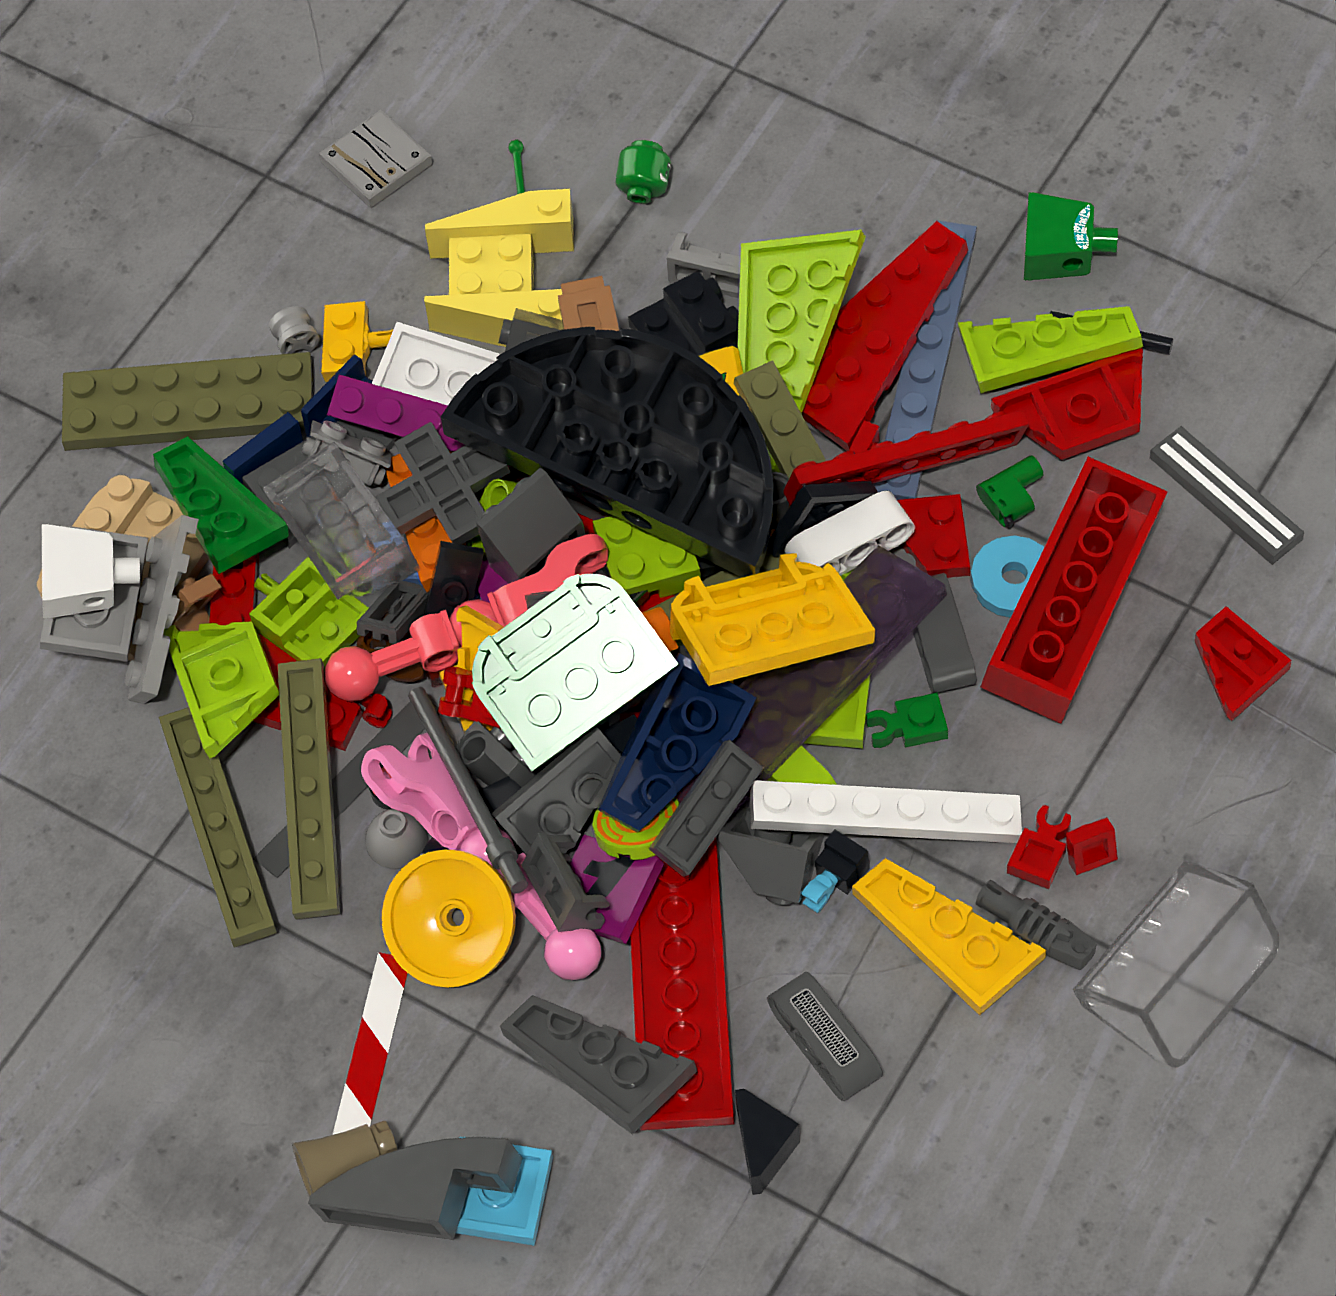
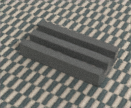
[357,579,428,644]

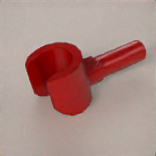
[357,694,392,728]

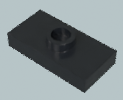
[423,541,484,618]

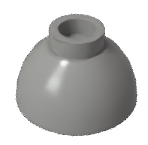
[365,809,428,869]

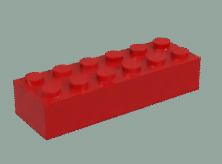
[980,456,1168,724]

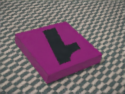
[569,834,664,944]

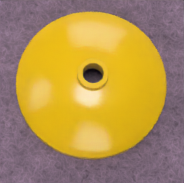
[382,849,516,987]

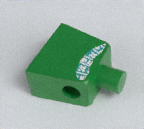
[1024,192,1118,280]

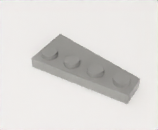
[125,515,199,704]

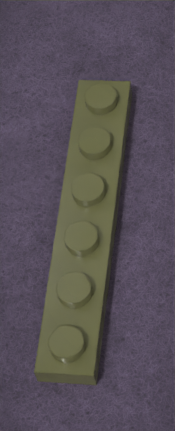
[278,658,340,919]
[159,707,277,947]

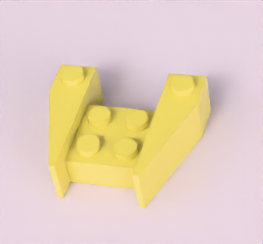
[424,189,574,347]

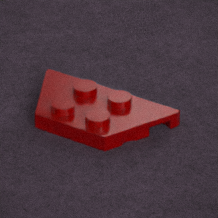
[991,348,1143,460]

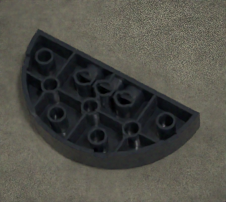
[441,327,773,577]

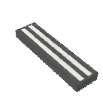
[1150,426,1304,565]

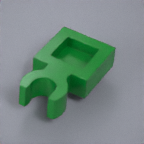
[866,692,948,748]

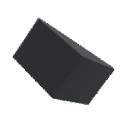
[735,1089,800,1195]

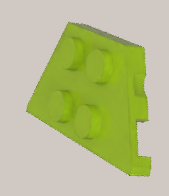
[163,621,279,759]

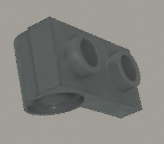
[456,721,536,787]

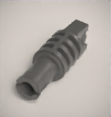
[976,880,1097,970]

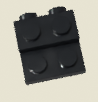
[628,270,739,356]

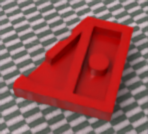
[897,494,970,578]
[1195,606,1292,721]

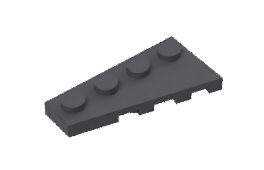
[500,995,697,1135]

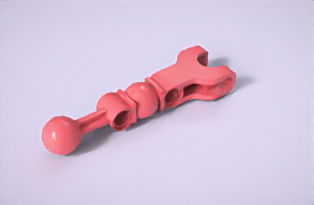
[325,534,608,702]

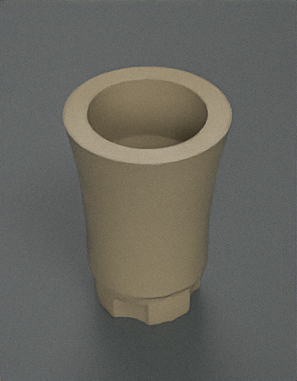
[292,1121,397,1198]

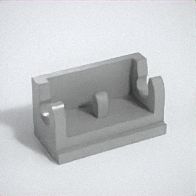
[667,231,740,298]

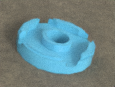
[970,535,1044,618]

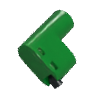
[976,455,1044,529]

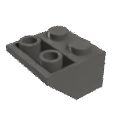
[476,467,586,584]

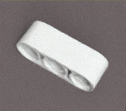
[785,491,915,576]

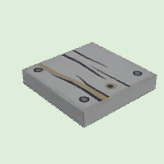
[319,110,432,208]

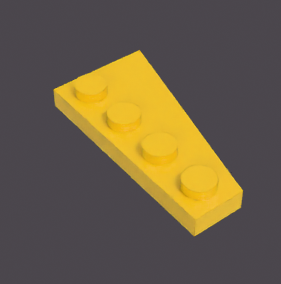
[852,858,1046,1015]

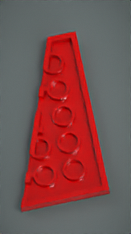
[802,221,968,451]

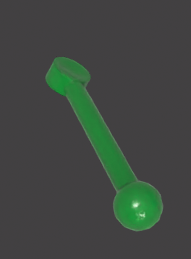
[508,140,525,195]

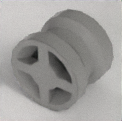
[269,306,319,354]

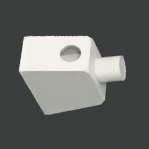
[42,524,140,618]

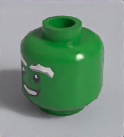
[615,140,671,204]

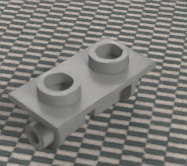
[301,420,391,486]

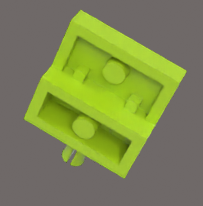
[593,515,701,598]
[249,556,369,669]

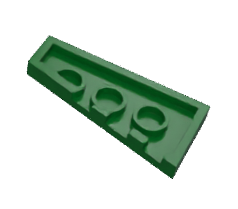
[153,436,289,574]

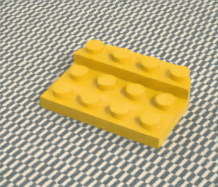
[670,553,875,686]

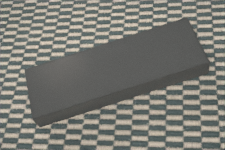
[648,740,763,877]

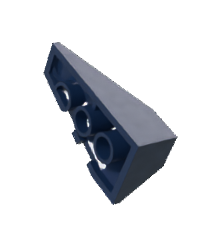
[598,653,757,832]

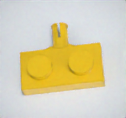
[321,301,394,382]

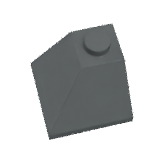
[718,806,825,905]

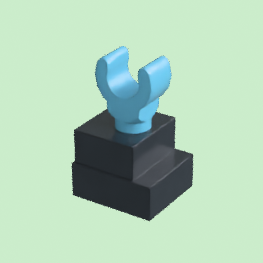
[802,829,870,913]

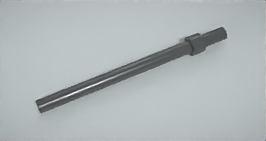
[408,687,528,893]

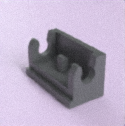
[522,833,610,932]

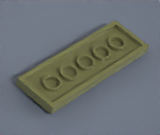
[62,352,313,451]

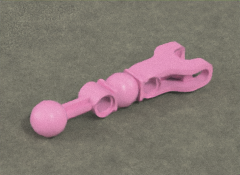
[361,733,601,980]

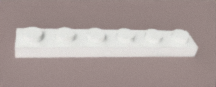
[750,780,1022,843]

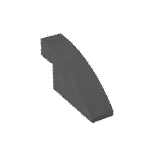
[308,1137,522,1240]

